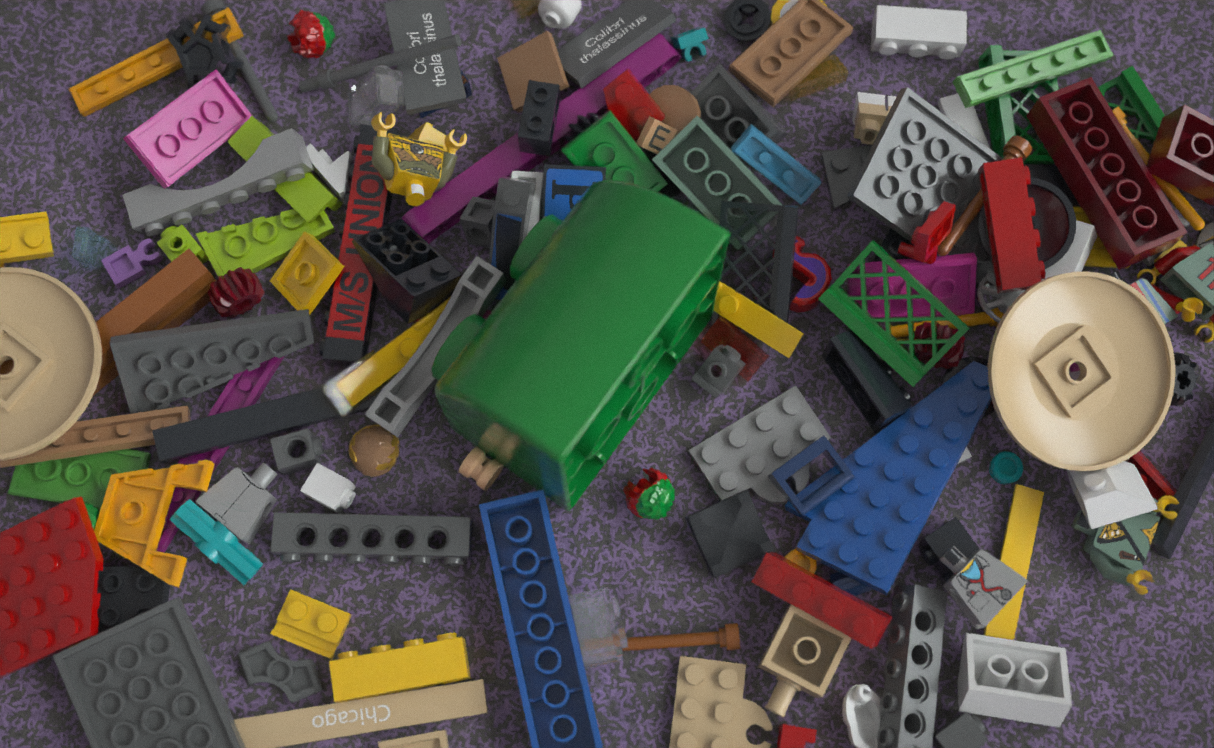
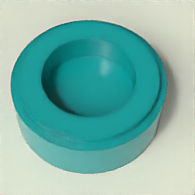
[989,451,1023,485]

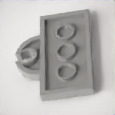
[688,386,831,504]

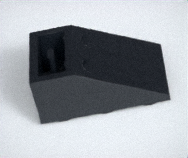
[352,219,462,324]

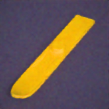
[713,281,804,358]
[335,297,451,407]
[983,484,1044,640]

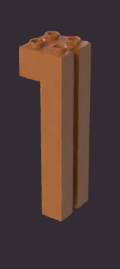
[0,248,217,396]

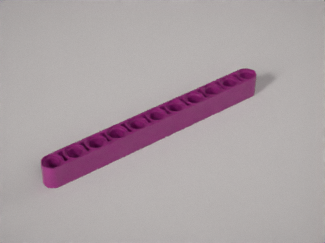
[402,33,681,243]

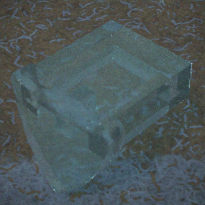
[72,226,118,270]

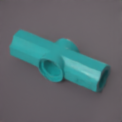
[170,499,264,585]

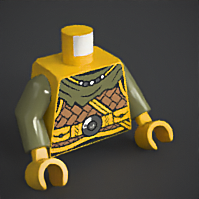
[371,112,467,206]

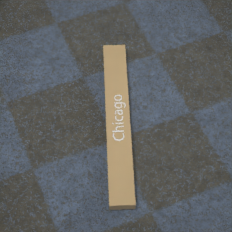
[234,679,488,748]

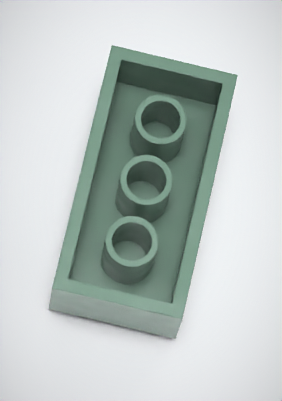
[652,116,783,250]

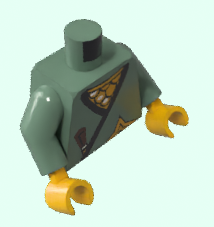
[1072,495,1179,595]

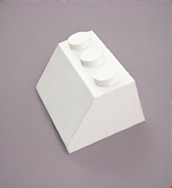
[957,633,1072,727]

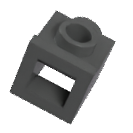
[691,344,746,398]

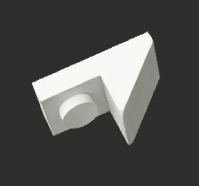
[306,143,354,204]

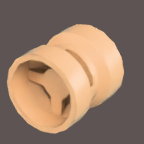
[459,447,504,491]

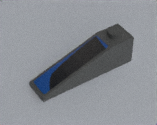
[489,176,536,302]

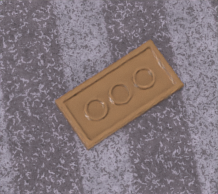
[728,0,853,107]

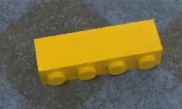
[329,633,471,703]

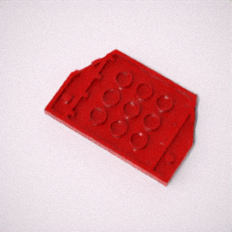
[0,497,104,679]

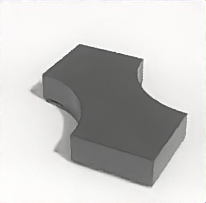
[238,641,324,703]

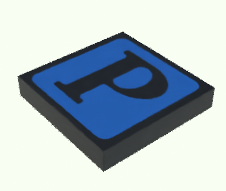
[540,163,606,221]

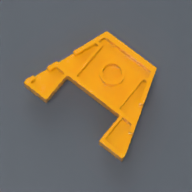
[94,460,215,588]

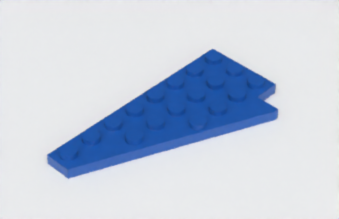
[785,361,992,595]

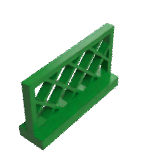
[978,45,1059,164]
[1098,66,1165,144]
[818,240,970,387]

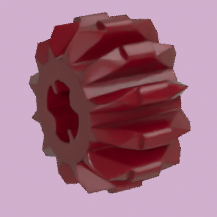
[207,267,265,318]
[914,322,965,369]

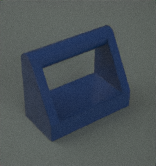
[768,435,855,517]

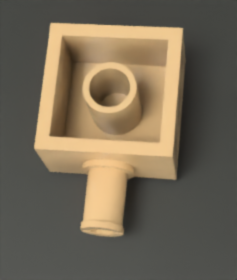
[758,604,851,717]

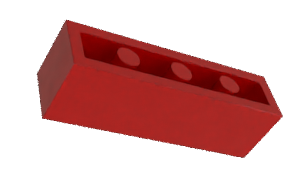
[978,157,1046,294]
[752,552,892,649]

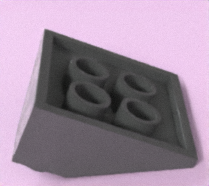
[691,64,788,168]

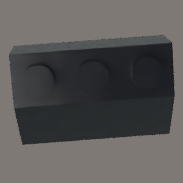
[822,330,912,433]

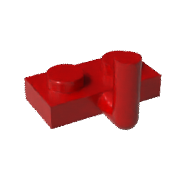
[898,201,956,264]

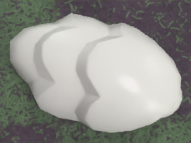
[843,684,882,748]

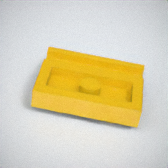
[0,211,54,264]
[270,589,352,659]

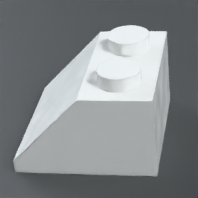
[1067,461,1157,529]

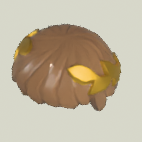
[348,425,400,477]

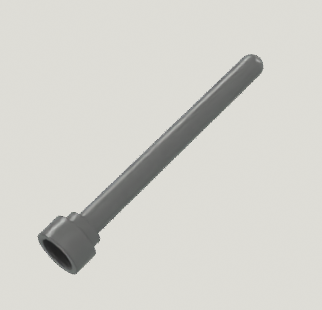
[201,0,278,123]

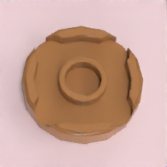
[649,85,701,137]

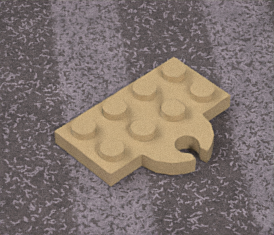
[669,656,773,748]

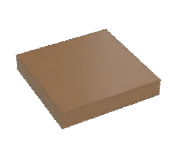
[497,31,569,113]

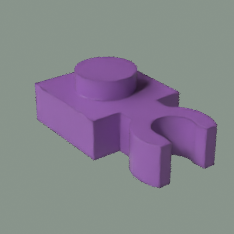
[101,238,163,289]

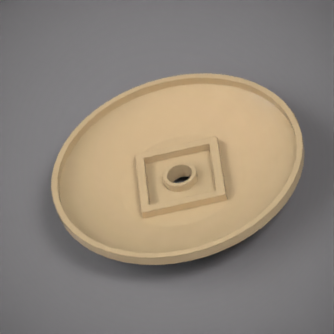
[0,267,102,461]
[988,271,1175,471]

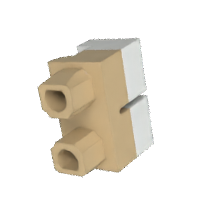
[852,92,896,145]

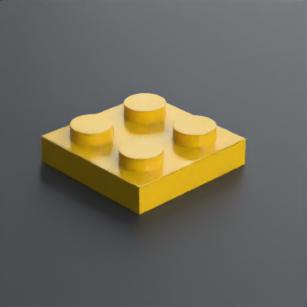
[270,231,344,315]

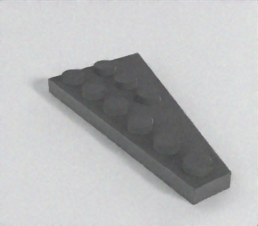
[110,309,314,414]

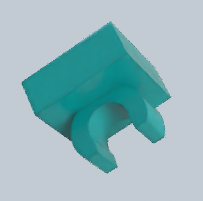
[670,27,709,62]

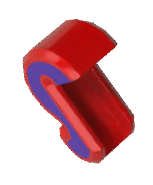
[772,235,831,313]

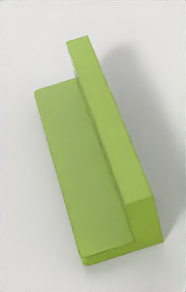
[228,116,343,223]

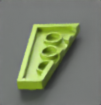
[196,209,336,278]

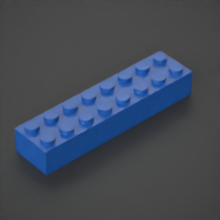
[479,490,603,748]

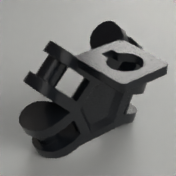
[166,14,244,89]

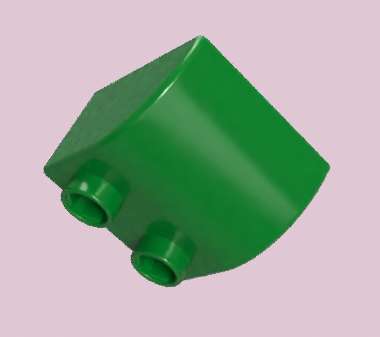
[431,180,730,511]

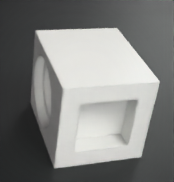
[300,463,356,514]

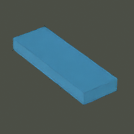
[731,124,822,205]

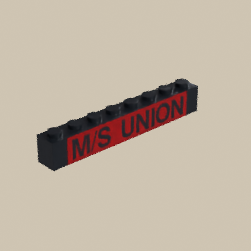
[319,124,400,369]

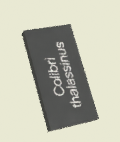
[384,0,467,115]
[557,0,676,88]

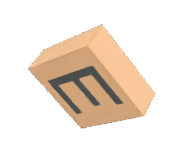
[637,116,677,154]

